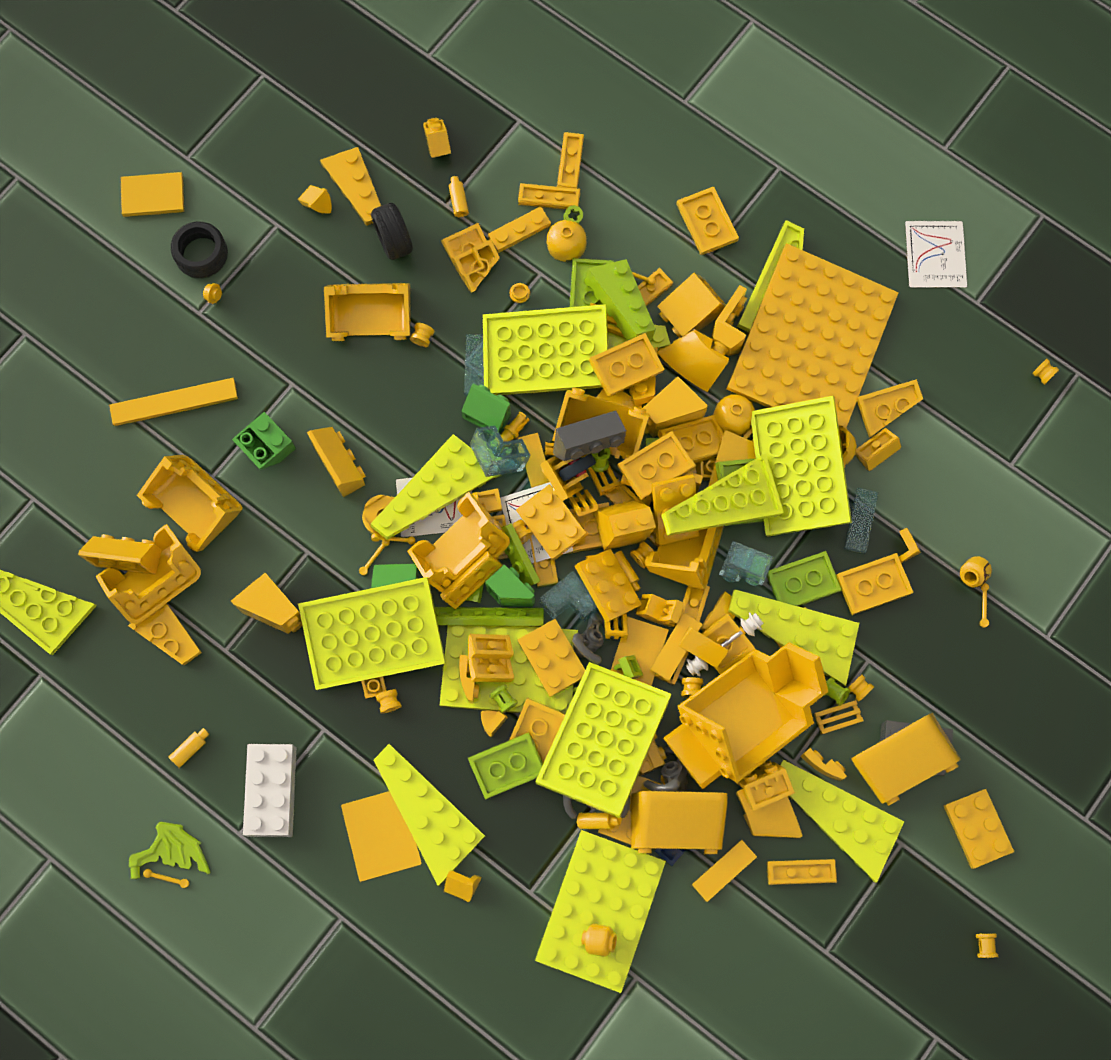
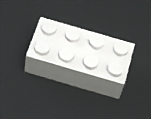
[243,744,296,837]

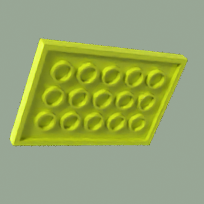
[483,304,608,396]
[751,396,852,536]
[298,577,446,690]
[440,625,578,714]
[535,662,671,818]
[535,830,666,993]

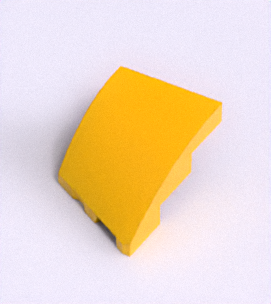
[441,223,500,293]
[658,330,729,392]
[736,789,802,838]

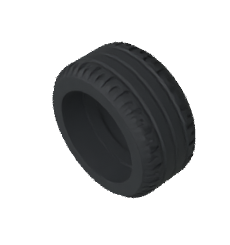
[371,203,413,260]
[171,221,228,278]

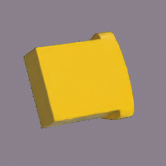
[298,185,332,214]
[472,488,502,513]
[899,528,921,563]
[481,710,508,737]
[444,870,481,902]

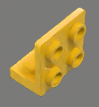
[735,761,795,811]

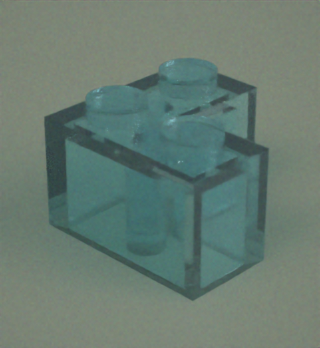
[470,426,531,477]
[719,541,773,586]
[540,571,598,622]

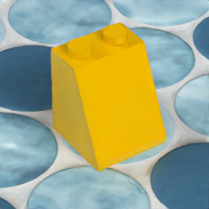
[657,273,726,338]
[643,377,708,437]
[593,500,656,551]
[231,573,302,634]

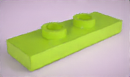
[501,523,540,586]

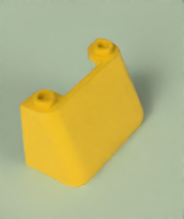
[324,283,410,341]
[552,387,650,459]
[137,455,243,552]
[407,492,510,593]
[96,524,201,624]
[645,526,724,589]
[851,713,961,806]
[631,791,727,854]

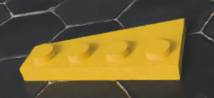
[320,147,381,226]

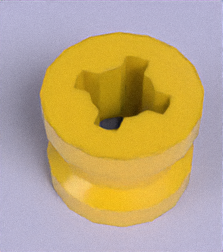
[410,323,435,347]
[1032,359,1059,385]
[513,519,533,545]
[630,541,654,569]
[848,674,874,702]
[681,677,704,698]
[376,689,402,714]

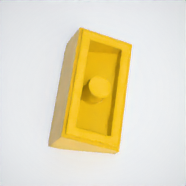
[855,428,901,471]
[679,627,729,668]

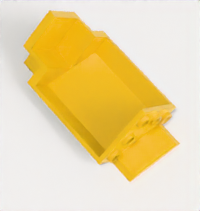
[663,643,828,789]

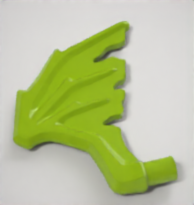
[129,822,211,879]

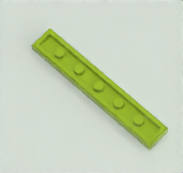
[434,607,544,626]

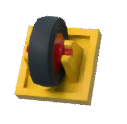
[540,454,596,502]

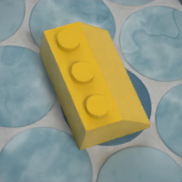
[307,427,366,497]
[78,534,161,575]

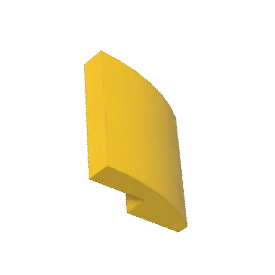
[468,634,514,682]

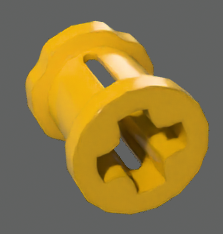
[976,934,999,958]

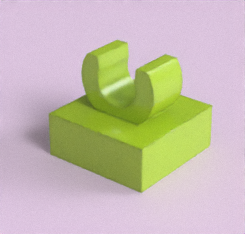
[614,655,643,679]

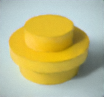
[203,283,222,304]
[510,283,530,303]

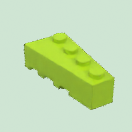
[584,259,656,342]

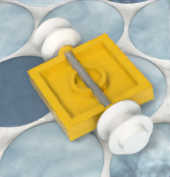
[686,612,764,677]

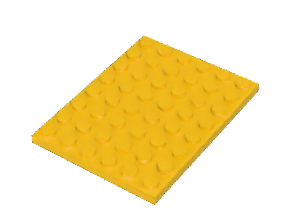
[726,243,899,428]

